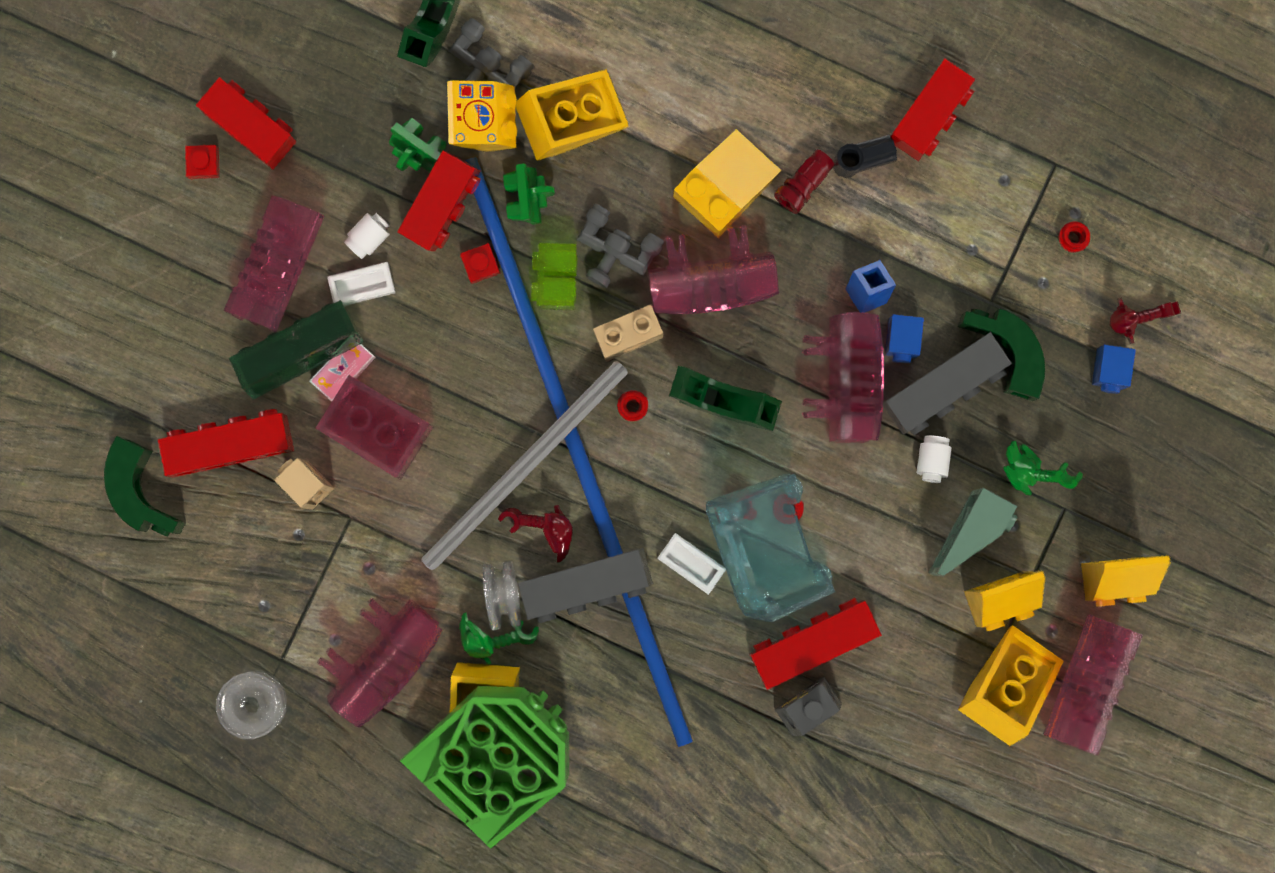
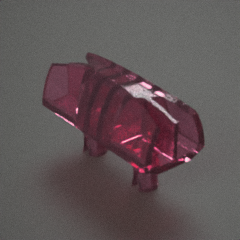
[224,195,325,333]
[648,225,779,314]
[802,312,884,443]
[317,599,443,728]
[1043,614,1143,755]

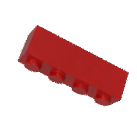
[158,409,294,478]
[749,598,882,690]

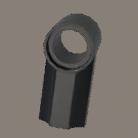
[833,134,897,178]

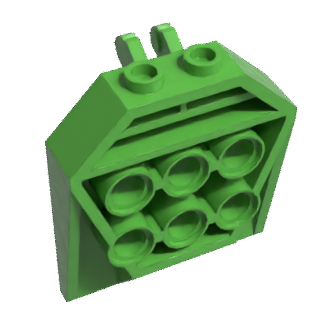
[400,686,569,849]

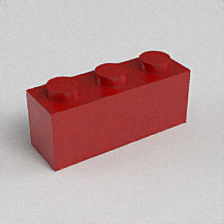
[891,58,975,162]
[196,77,296,170]
[397,150,481,251]

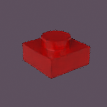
[185,145,220,179]
[460,243,500,284]

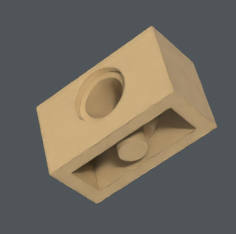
[593,304,663,362]
[274,458,334,510]

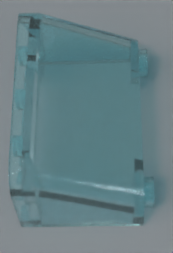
[706,474,835,622]

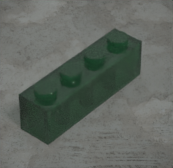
[229,300,364,400]

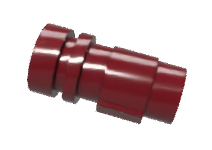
[774,149,835,214]

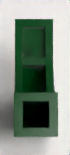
[397,0,460,67]
[958,308,1045,401]
[669,366,782,431]
[104,436,186,537]

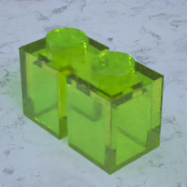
[531,243,578,311]

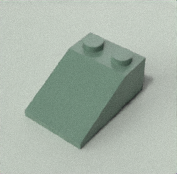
[928,488,1017,576]

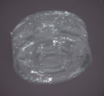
[482,561,521,630]
[216,671,287,739]

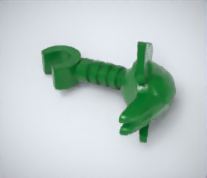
[1003,441,1083,495]
[459,612,539,665]

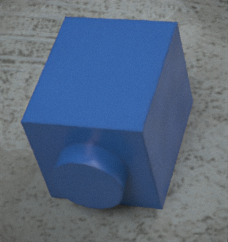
[845,260,896,314]
[885,314,924,363]
[1092,344,1136,394]

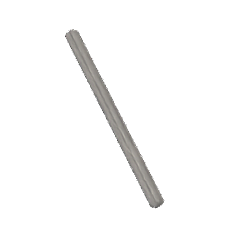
[421,361,628,570]

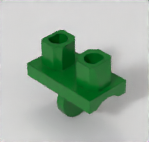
[389,118,447,173]
[503,163,555,225]

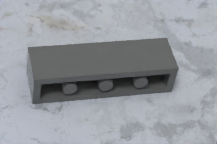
[882,332,1012,435]
[518,548,653,623]

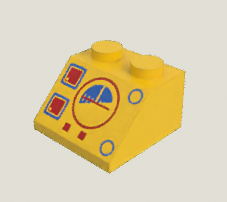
[447,80,517,152]

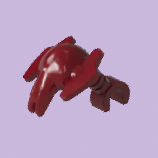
[1109,297,1181,344]
[498,505,573,563]

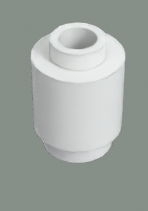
[344,213,390,259]
[917,435,952,483]

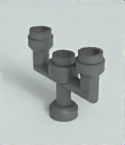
[448,18,534,88]
[577,204,664,288]

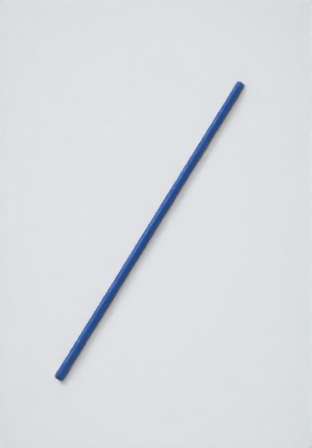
[465,157,693,747]

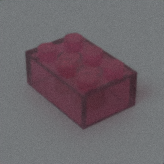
[315,375,434,480]

